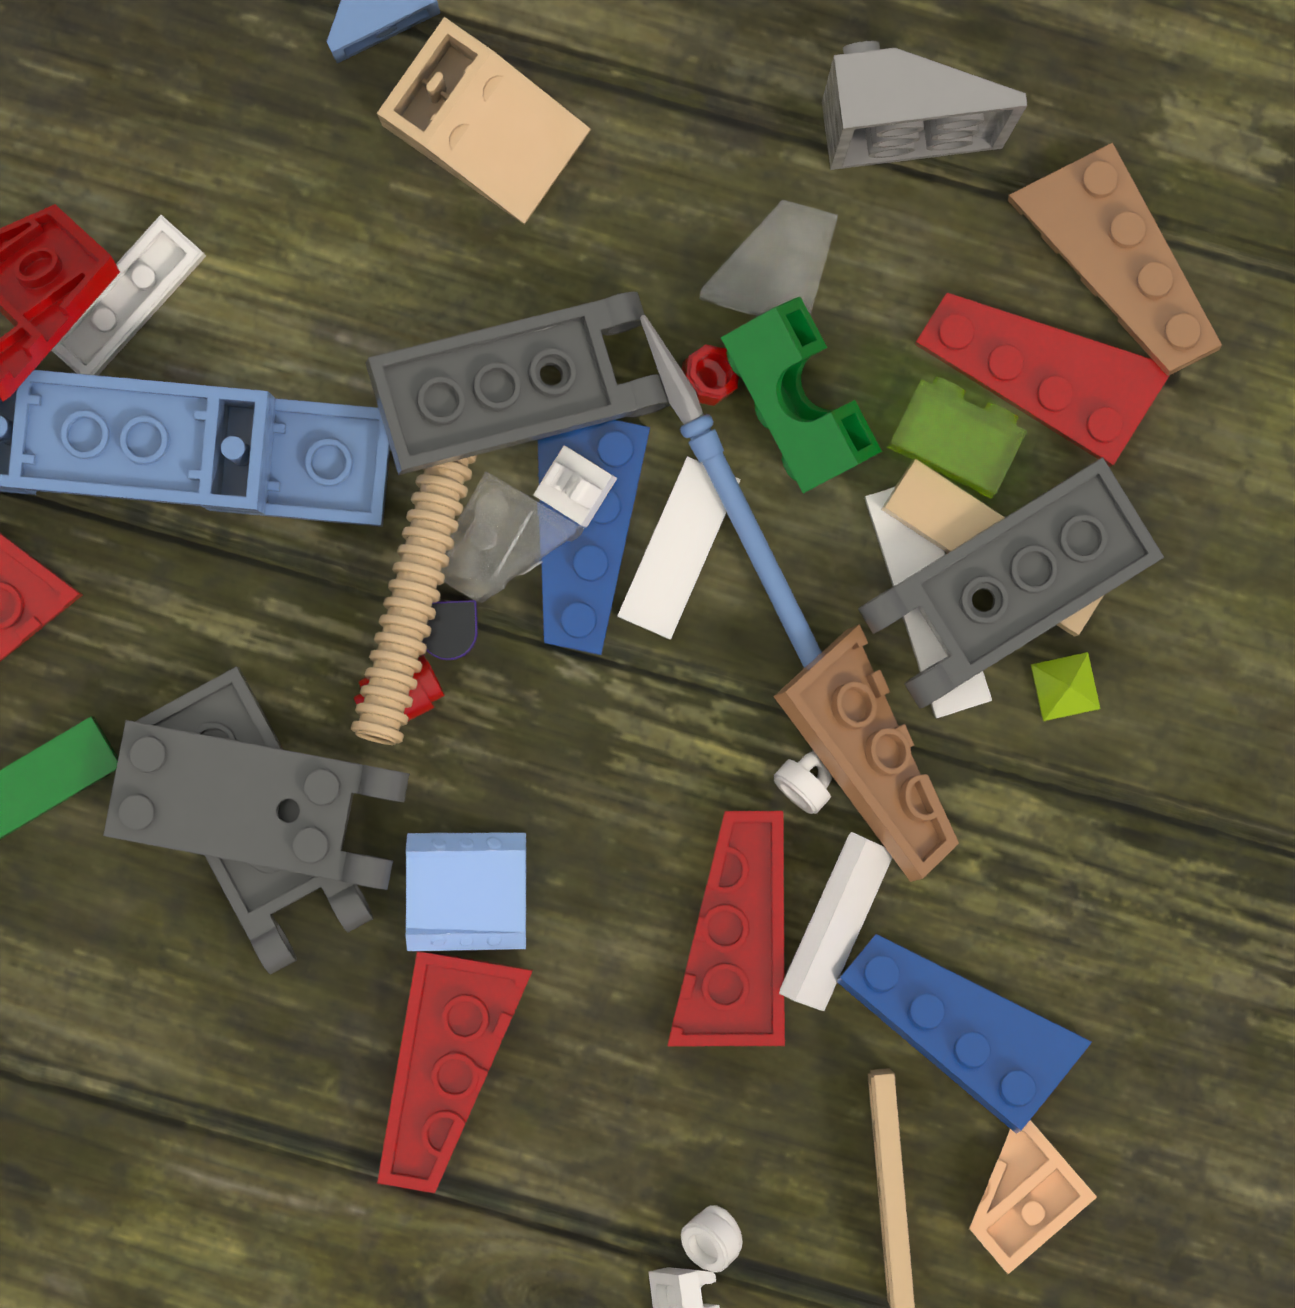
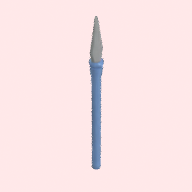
[640,315,822,668]

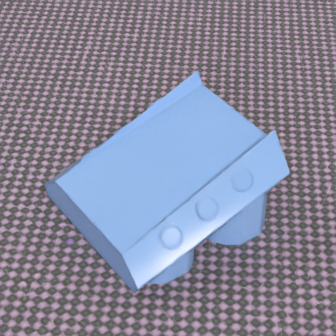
[405,832,526,951]

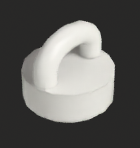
[774,751,832,814]
[681,1205,743,1272]

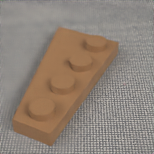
[1008,143,1222,376]
[774,624,959,882]

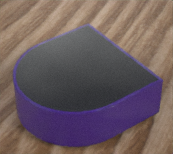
[422,600,478,660]

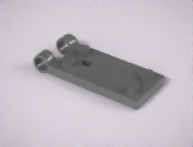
[365,292,670,475]
[858,458,1164,709]
[135,666,374,975]
[103,720,410,890]

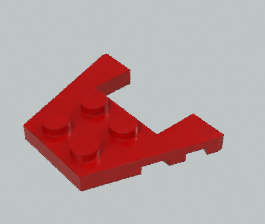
[0,204,120,401]

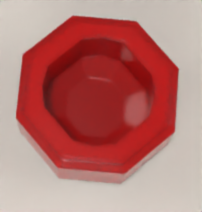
[682,344,739,406]

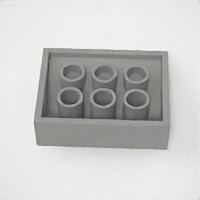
[822,41,1027,170]

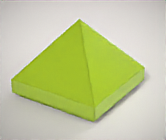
[1030,652,1100,721]

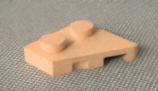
[969,1120,1097,1274]

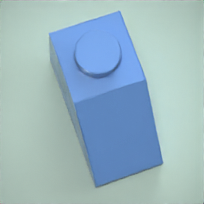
[327,0,440,63]

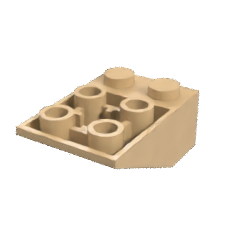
[377,17,591,225]

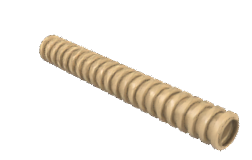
[351,455,477,745]

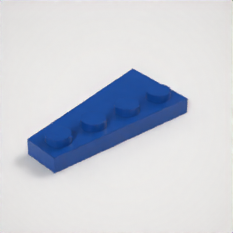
[537,420,650,655]
[836,934,1092,1134]

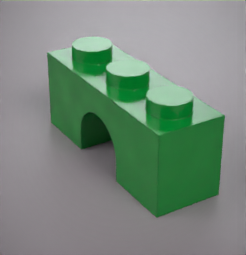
[721,296,882,493]

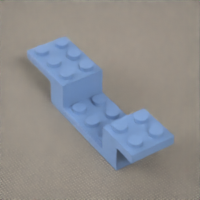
[0,370,390,527]

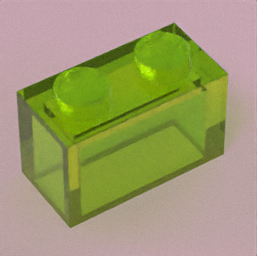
[887,377,1027,498]

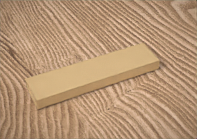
[881,459,1104,636]
[868,1068,915,1308]

